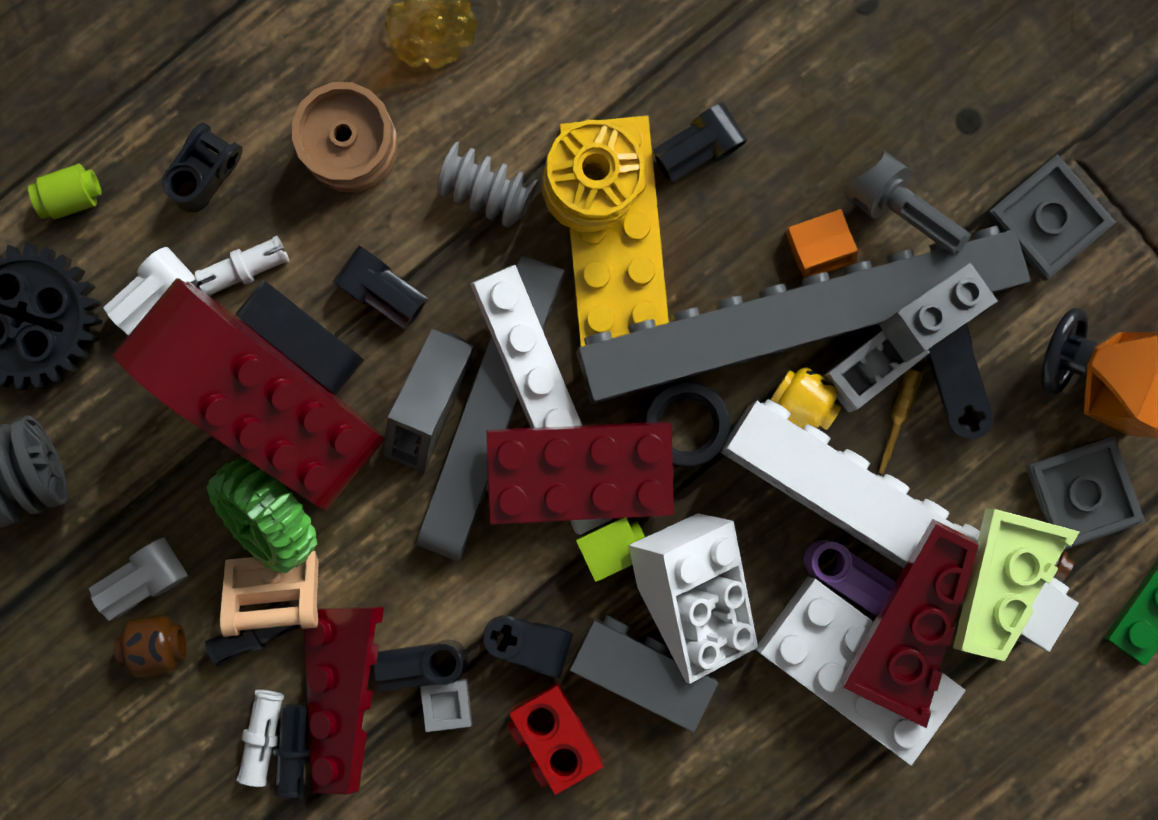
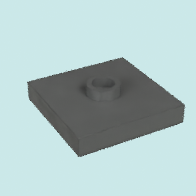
[986,154,1116,281]
[1025,436,1145,550]

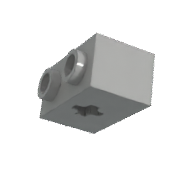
[822,330,930,413]

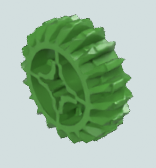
[207,457,317,573]

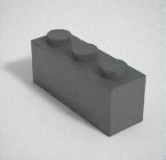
[570,615,719,733]

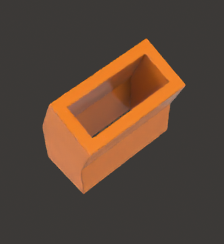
[785,209,858,279]

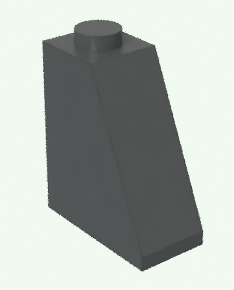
[383,329,474,473]

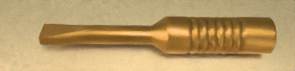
[879,369,923,474]

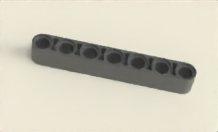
[416,255,565,562]

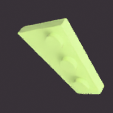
[953,508,1080,661]

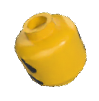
[771,368,841,430]

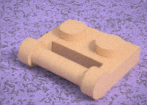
[220,551,319,637]

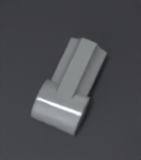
[89,538,188,621]

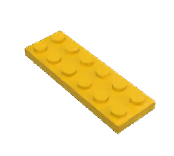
[560,116,669,390]

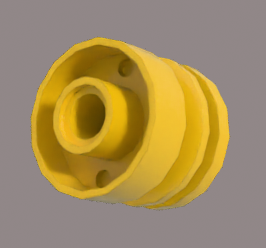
[542,120,644,232]

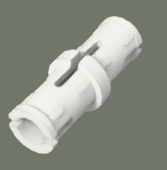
[195,236,289,297]
[236,690,284,787]

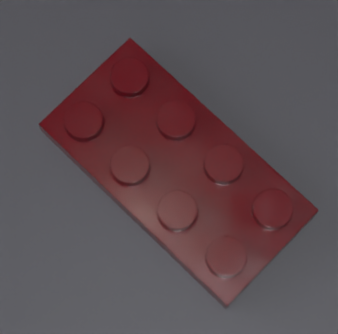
[486,422,674,524]

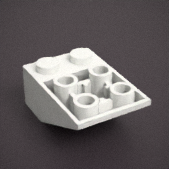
[628,513,758,684]

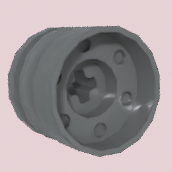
[0,415,68,529]

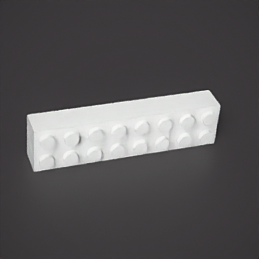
[720,399,1079,652]

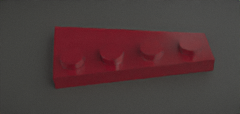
[841,519,979,728]
[304,606,384,795]

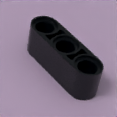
[235,279,364,395]

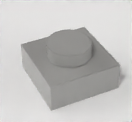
[420,679,472,732]

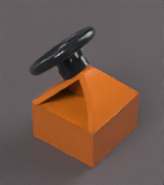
[1041,308,1158,439]

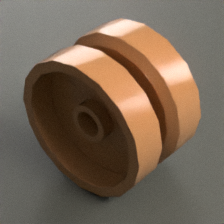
[292,82,398,193]

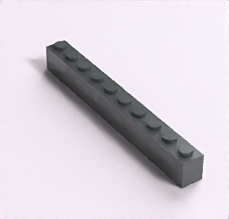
[576,226,1031,404]

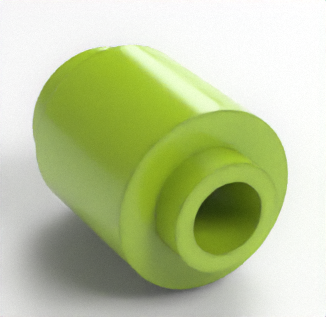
[28,163,101,220]

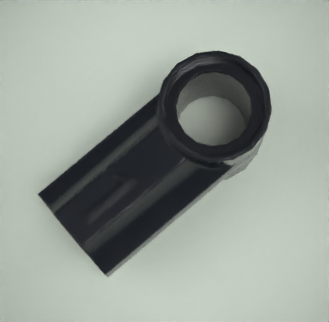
[652,102,748,184]
[332,245,428,330]
[374,639,468,692]

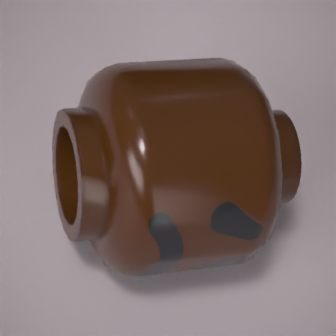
[114,615,187,678]

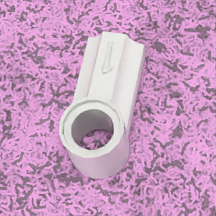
[103,247,198,335]

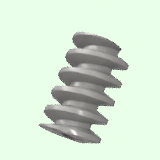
[437,141,539,228]

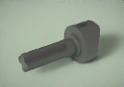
[844,150,971,255]

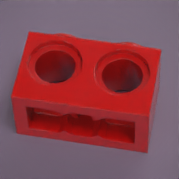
[507,682,603,795]

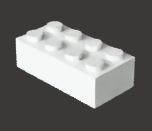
[756,577,966,766]

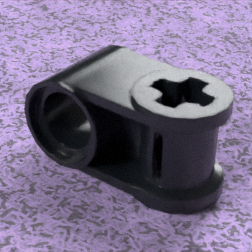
[162,122,243,212]
[483,615,573,678]

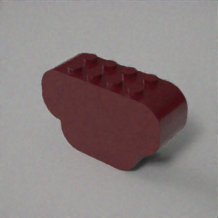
[112,277,386,511]

